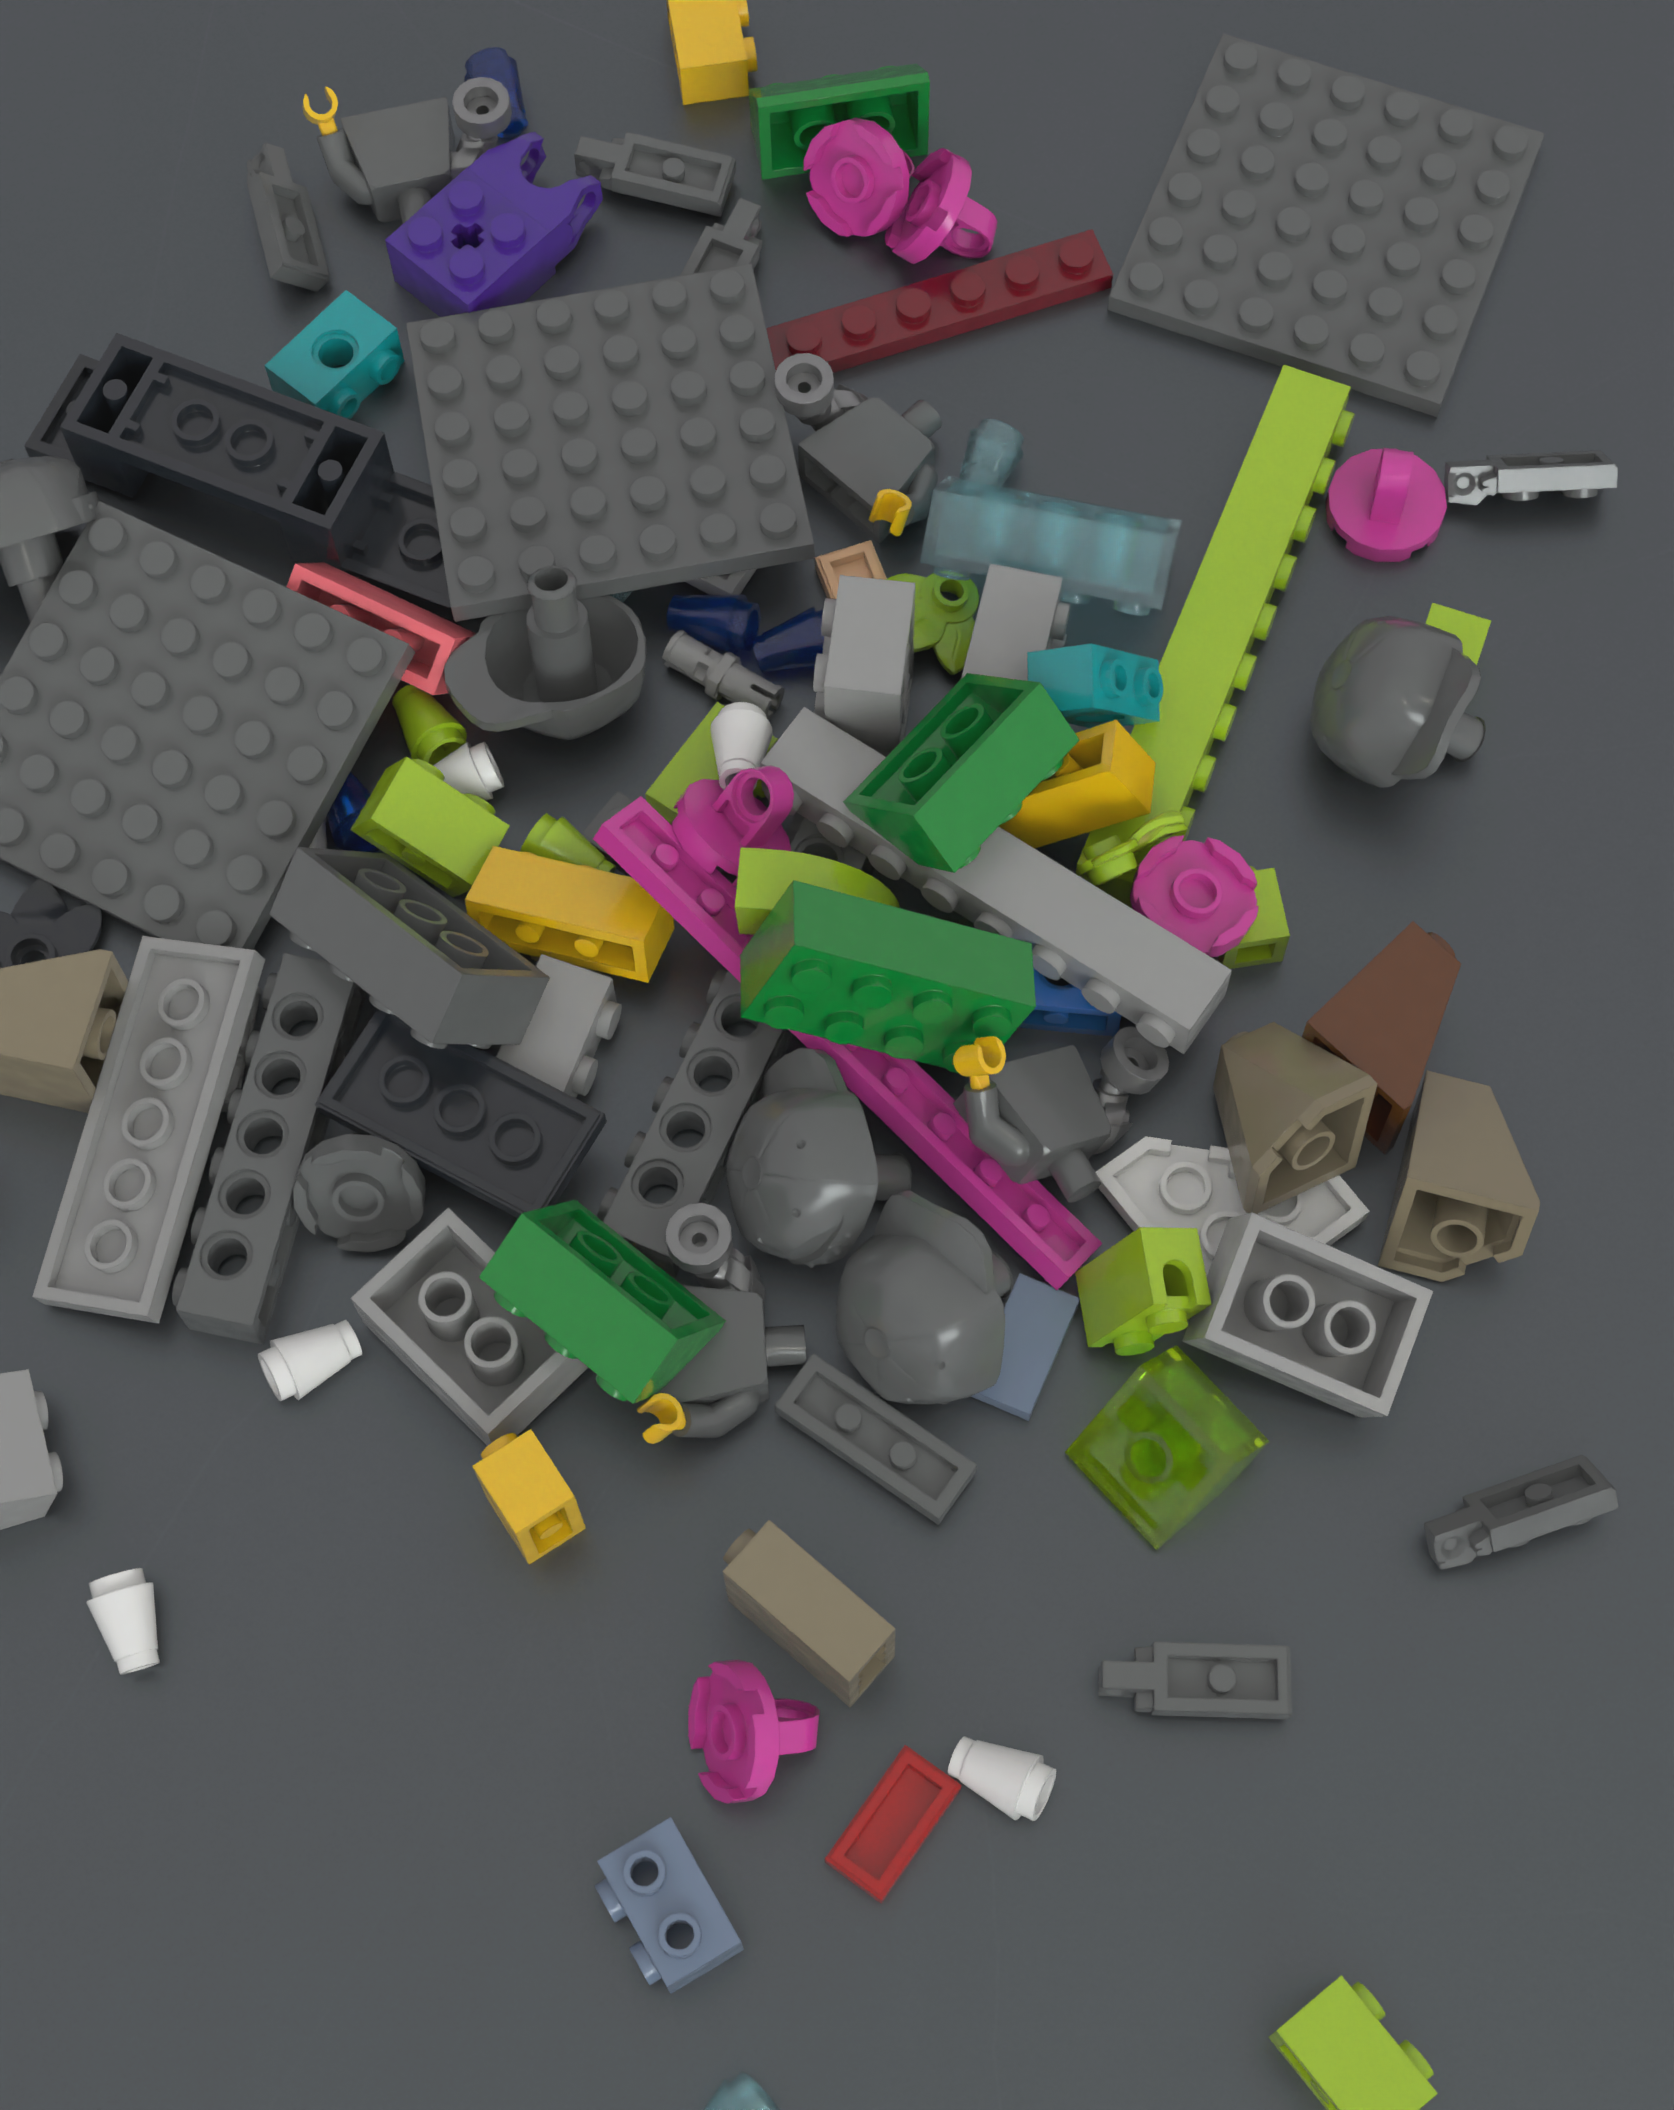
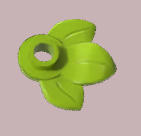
[886,569,979,675]
[1076,810,1187,887]

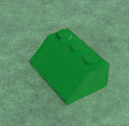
[749,63,930,180]
[843,673,1079,873]
[479,1200,726,1404]

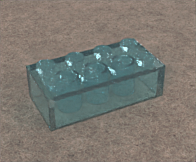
[920,476,1182,616]

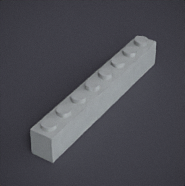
[760,707,1232,1054]

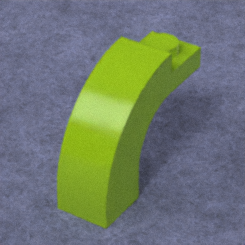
[735,847,900,935]

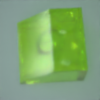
[1065,1345,1270,1550]

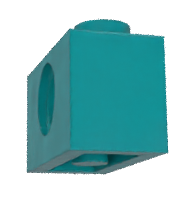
[264,290,405,419]
[1027,643,1163,728]

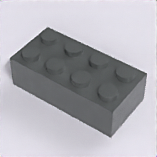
[269,847,550,1049]

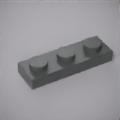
[775,1353,977,1525]

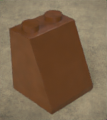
[1302,921,1462,1155]

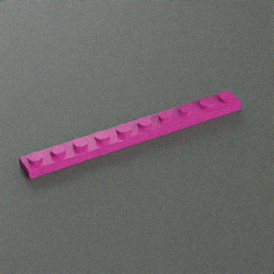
[593,796,1103,1291]

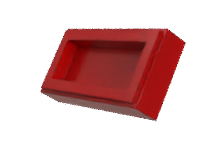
[824,1745,962,1904]

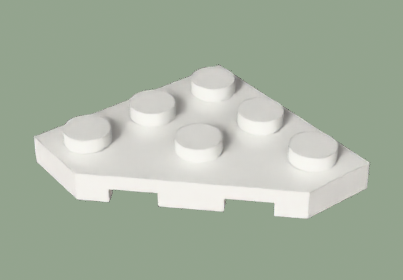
[1096,1136,1370,1277]

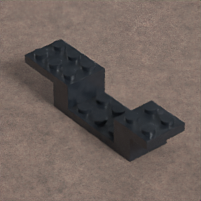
[24,333,453,620]

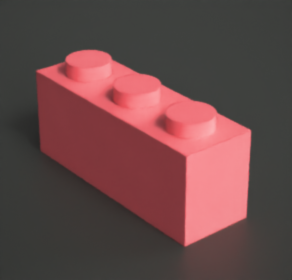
[286,562,476,695]

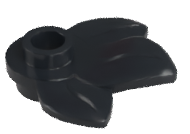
[0,879,103,968]

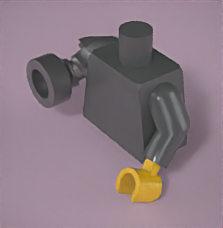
[302,77,512,224]
[775,353,942,544]
[953,1027,1169,1203]
[637,1203,807,1444]

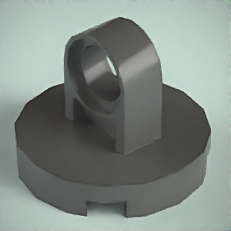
[293,1131,426,1252]

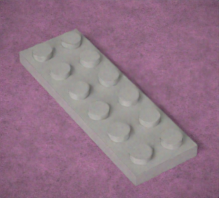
[32,936,265,1324]

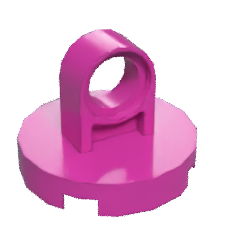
[803,118,914,237]
[885,148,997,264]
[1325,447,1447,562]
[672,765,794,887]
[1130,835,1259,957]
[688,1660,820,1804]

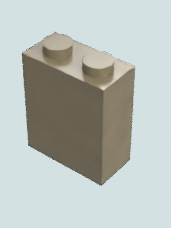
[723,1520,896,1707]

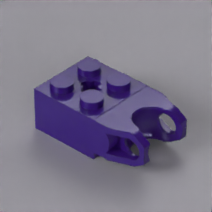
[385,132,603,317]

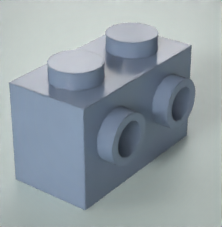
[594,1817,744,1994]

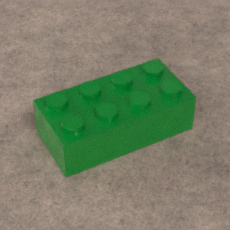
[740,880,1036,1073]

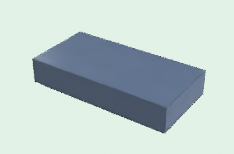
[971,1273,1080,1421]

